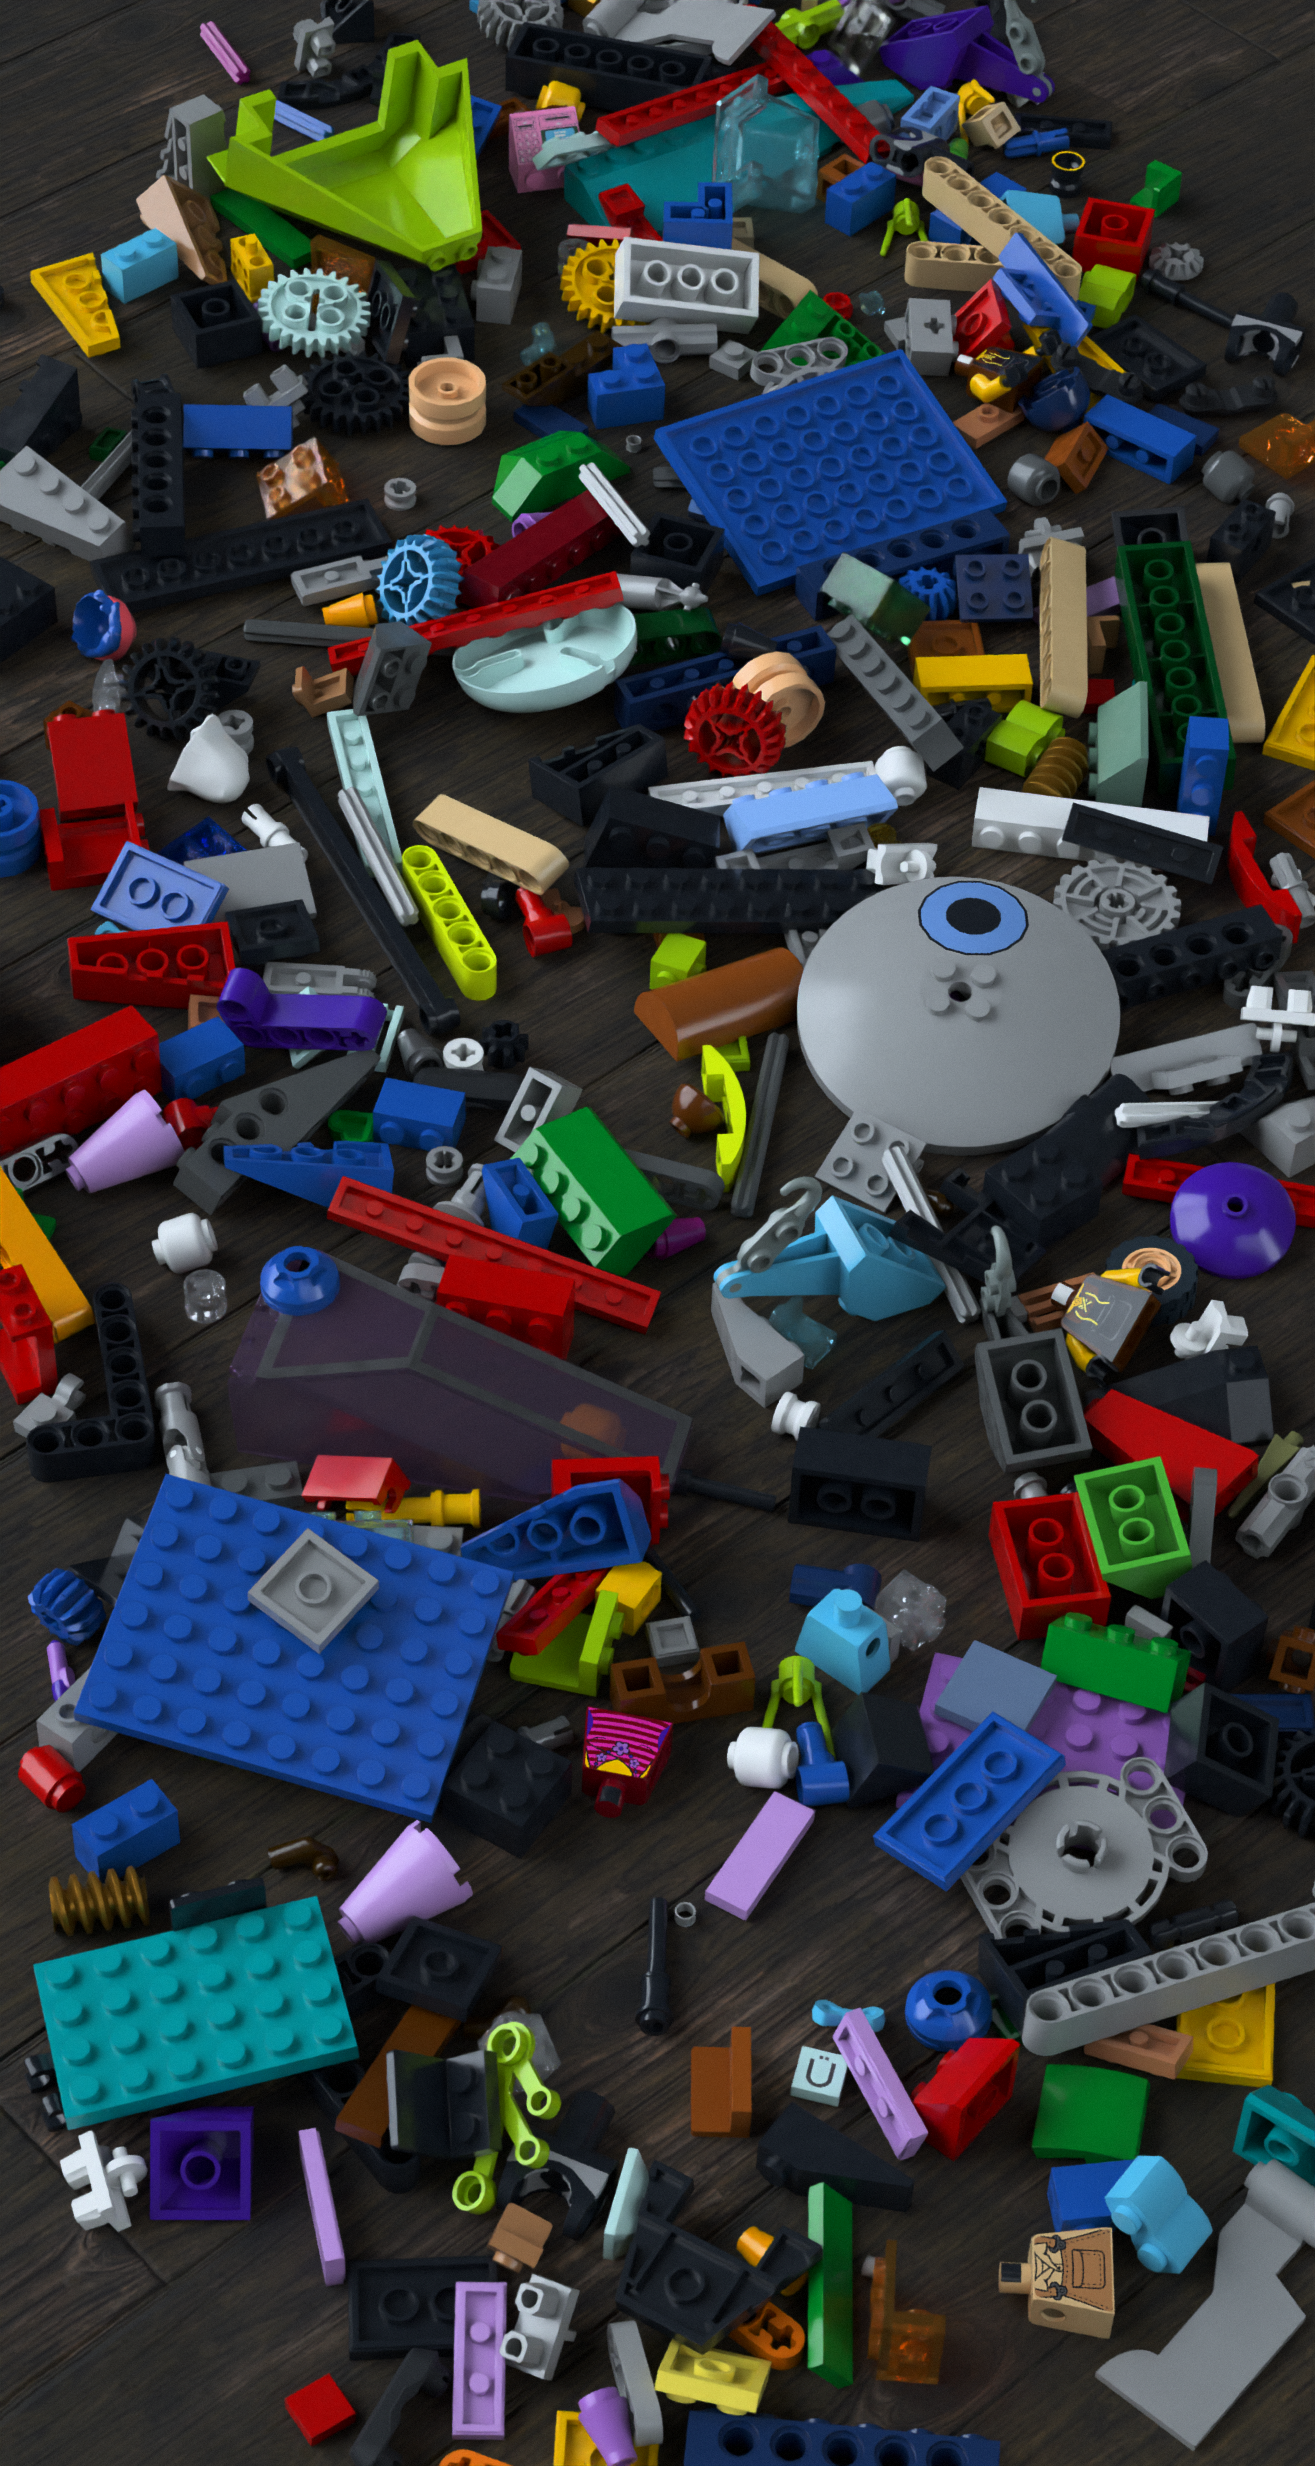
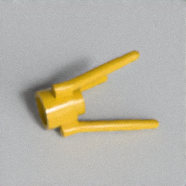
[958,79,995,147]

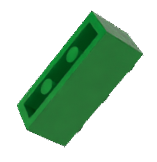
[1040,1612,1192,1714]

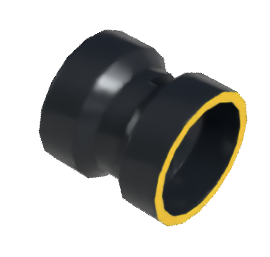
[1049,151,1085,199]

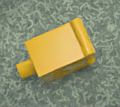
[230,233,274,303]

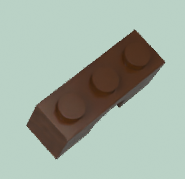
[609,1641,756,1724]

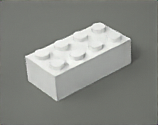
[614,237,759,334]

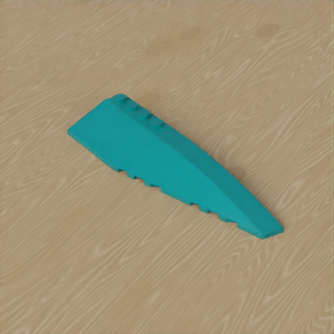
[564,80,914,236]

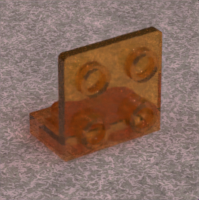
[256,437,349,520]
[867,2239,946,2385]

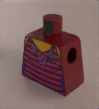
[582,1706,673,1818]

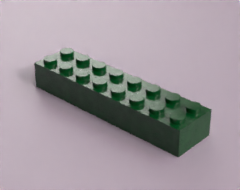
[1115,541,1236,795]

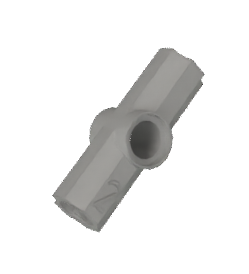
[611,317,718,364]
[1236,1445,1315,1559]

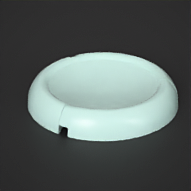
[452,602,637,713]

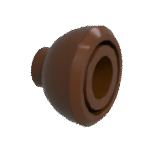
[669,1083,724,1139]

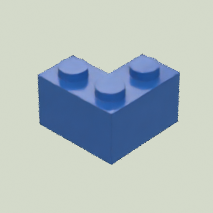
[663,182,733,250]
[587,343,665,429]

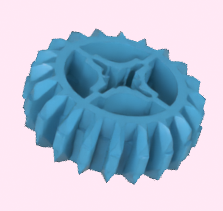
[375,534,464,626]

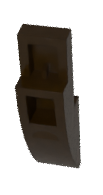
[502,331,623,406]

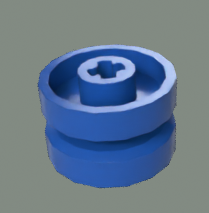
[0,780,43,878]

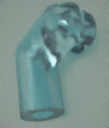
[520,322,555,366]

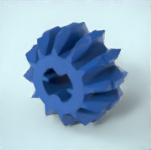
[895,566,957,621]
[28,1568,106,1646]

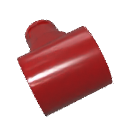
[515,887,573,957]
[162,1098,219,1152]

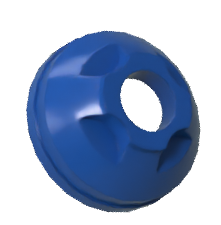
[260,1246,340,1316]
[905,1970,993,2052]

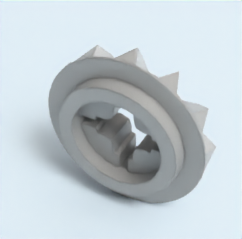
[1149,241,1204,281]

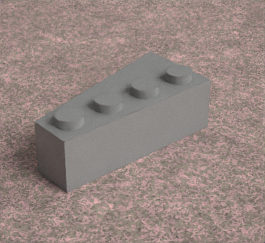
[0,446,136,561]

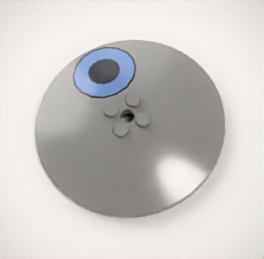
[797,877,1121,1156]

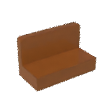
[1045,422,1109,494]
[691,2027,752,2138]

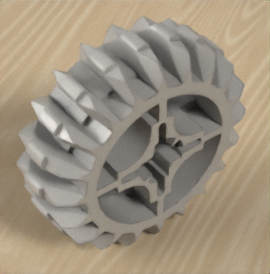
[477,0,564,51]

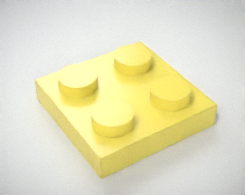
[654,2339,772,2415]

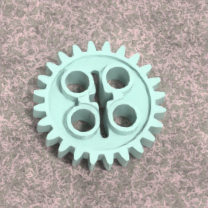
[257,268,371,358]

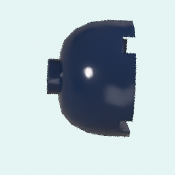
[1018,367,1091,434]

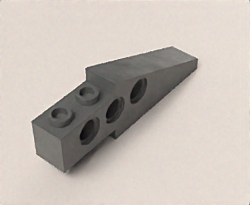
[173,1049,381,1216]

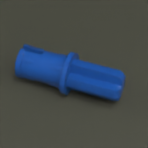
[1002,128,1070,159]

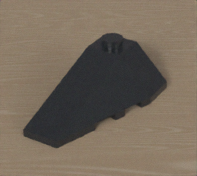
[1111,506,1189,549]
[1085,1345,1274,1447]

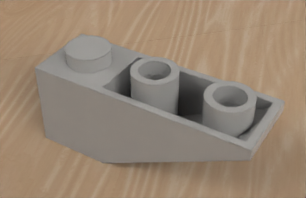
[711,1282,805,1408]

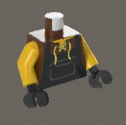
[954,329,1062,414]
[1051,1263,1170,1388]

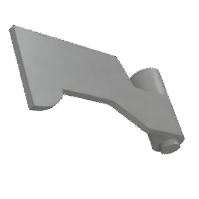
[583,0,776,65]
[1095,2159,1315,2452]

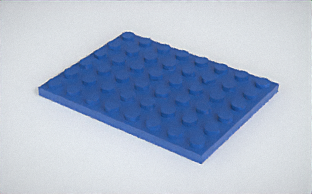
[654,349,1007,596]
[73,1474,514,1823]

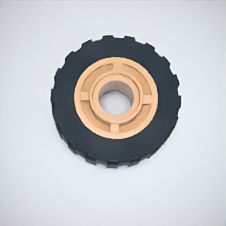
[1105,1235,1198,1327]

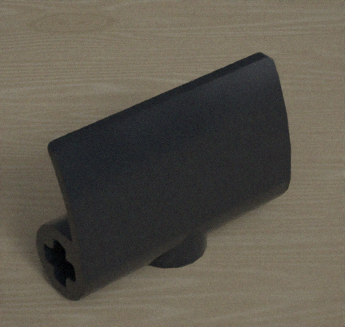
[1043,1074,1152,1189]

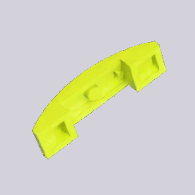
[701,1045,746,1192]

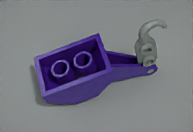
[877,0,1055,103]

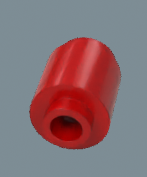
[18,1745,86,1813]

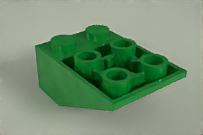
[760,290,886,367]

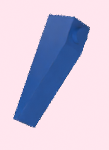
[223,1141,394,1208]
[460,1479,652,1581]

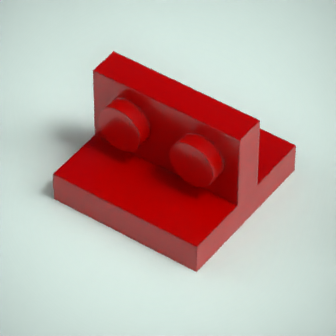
[952,279,1015,367]

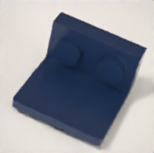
[951,554,1033,623]

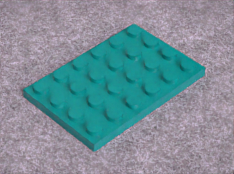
[33,1896,359,2130]

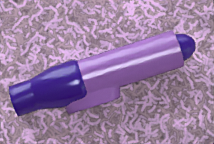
[47,1640,75,1701]

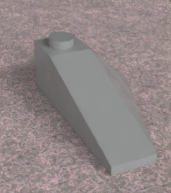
[1240,1096,1315,1178]

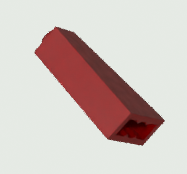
[1083,1389,1259,1524]

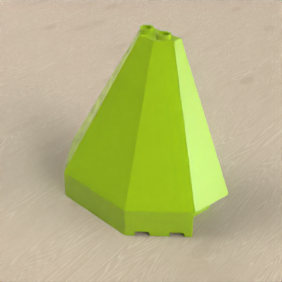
[206,40,482,271]

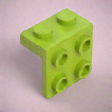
[510,1590,625,1697]

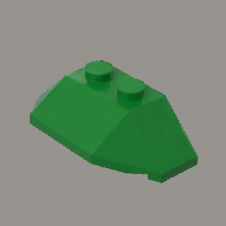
[492,430,630,523]

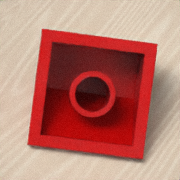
[909,2038,1021,2162]

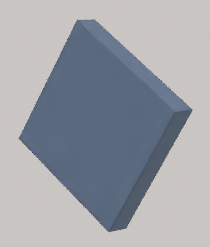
[934,1640,1057,1733]

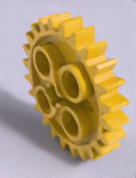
[560,239,650,334]

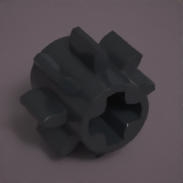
[478,1020,529,1070]

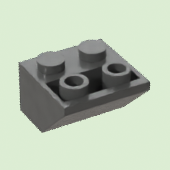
[353,621,432,716]

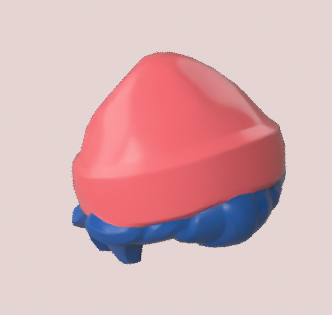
[71,590,137,662]

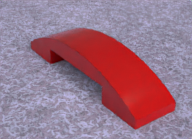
[598,183,663,241]
[1227,811,1302,944]

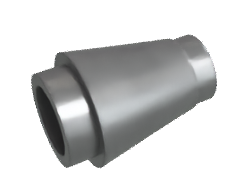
[397,1028,443,1080]

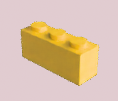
[913,654,1033,713]

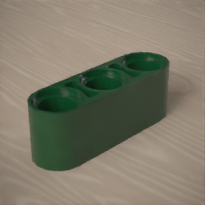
[629,607,722,666]

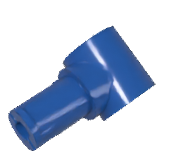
[796,1722,849,1807]

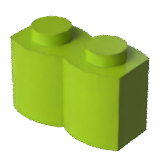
[1078,264,1136,329]
[985,700,1065,777]

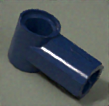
[789,1564,882,1612]

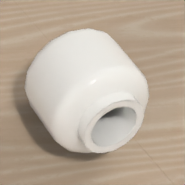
[875,746,927,806]
[152,1213,218,1274]
[727,1727,799,1789]

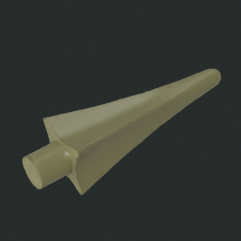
[1226,1431,1304,1519]

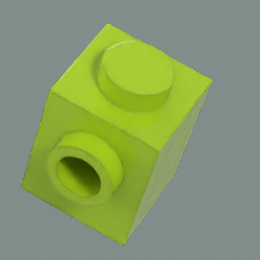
[650,933,707,989]

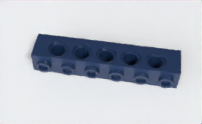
[795,509,1010,621]
[614,625,836,731]
[684,2408,1000,2466]

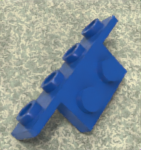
[993,233,1093,347]

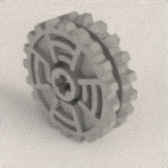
[1053,858,1181,951]

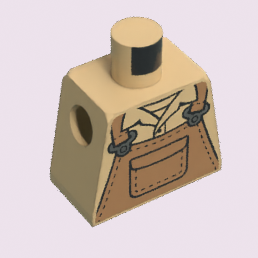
[999,2227,1115,2339]

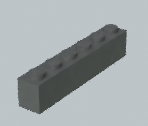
[827,614,964,772]

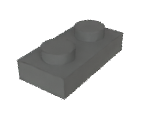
[209,1461,304,1508]

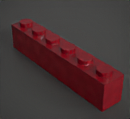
[460,489,629,608]

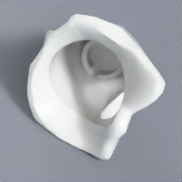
[167,714,250,803]

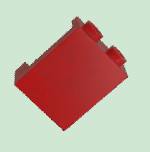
[47,709,138,822]
[39,800,150,891]
[0,1264,58,1405]
[551,1456,670,1545]

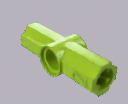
[758,0,846,56]

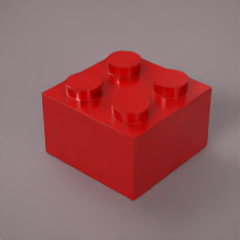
[1072,197,1155,282]

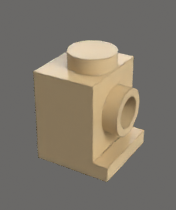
[962,101,1021,149]

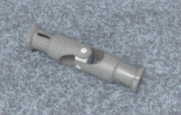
[154,1382,212,1486]

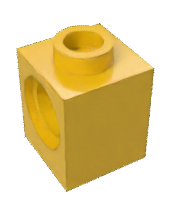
[595,1561,662,1636]

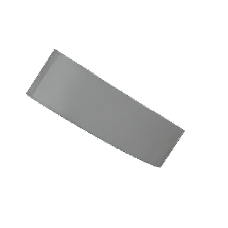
[715,822,875,870]

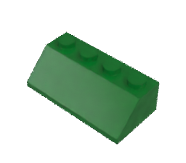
[510,1107,677,1277]

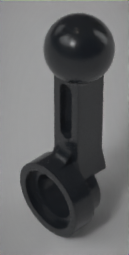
[481,872,514,920]

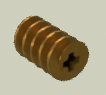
[1022,737,1089,799]
[49,1866,150,1936]

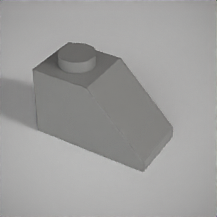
[494,1067,583,1152]

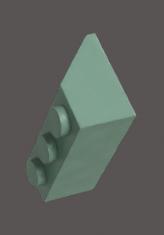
[1088,681,1149,808]

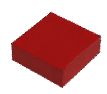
[285,2374,356,2447]

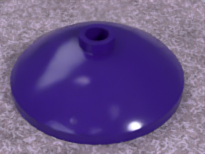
[1170,1162,1296,1279]

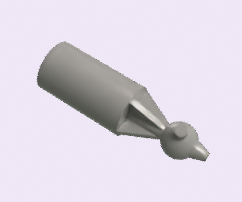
[617,574,708,613]

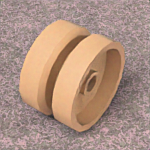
[409,357,486,445]
[732,651,825,748]

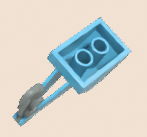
[713,1176,946,1321]

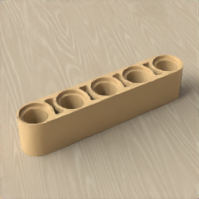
[732,237,818,320]
[904,241,1071,292]
[413,794,569,895]

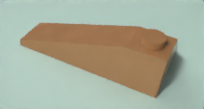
[136,174,228,285]

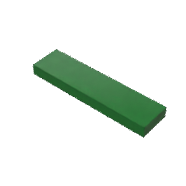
[210,188,320,270]
[808,2182,853,2389]

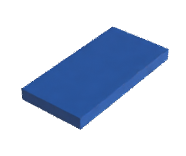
[873,1711,1066,1892]

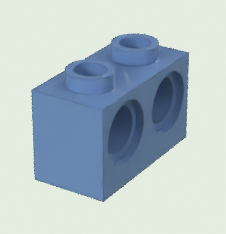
[900,86,960,141]

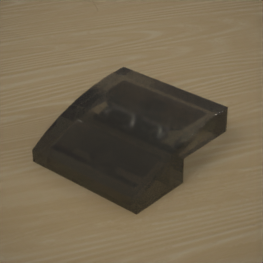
[827,0,895,77]

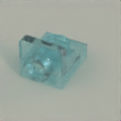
[769,1295,837,1370]

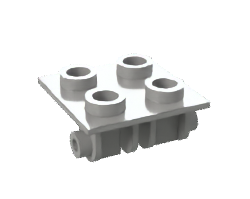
[815,1108,927,1213]

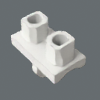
[866,843,937,885]
[1240,986,1315,1053]
[1170,1300,1248,1360]
[60,2130,148,2232]

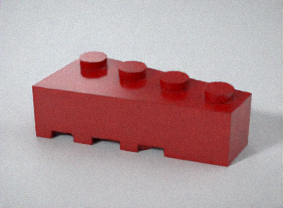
[67,921,235,1009]

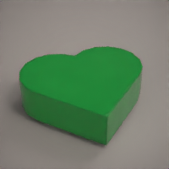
[328,1110,374,1142]

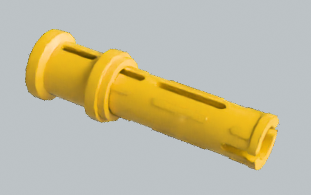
[346,1489,481,1529]

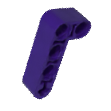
[216,968,387,1051]

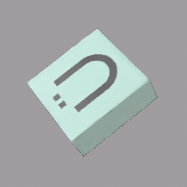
[790,2046,848,2107]

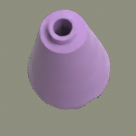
[65,1089,184,1194]
[337,1820,473,1945]

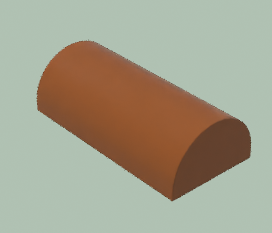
[634,947,804,1062]

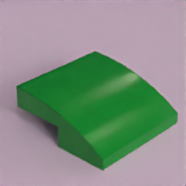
[1032,2064,1150,2164]

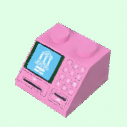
[509,106,579,193]

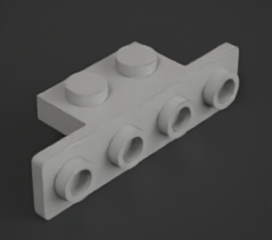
[1109,1023,1262,1095]

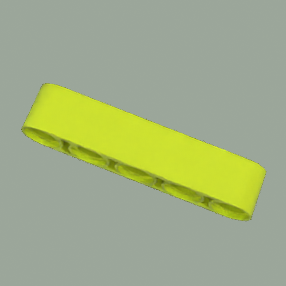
[402,845,497,1001]

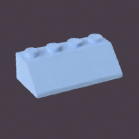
[723,772,898,854]

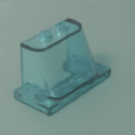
[712,74,820,214]

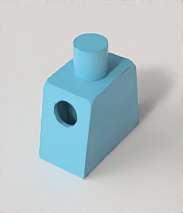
[1000,190,1080,248]
[795,1589,890,1695]

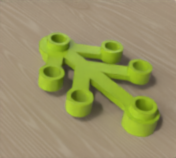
[452,2022,561,2215]

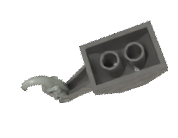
[975,1225,1092,1474]

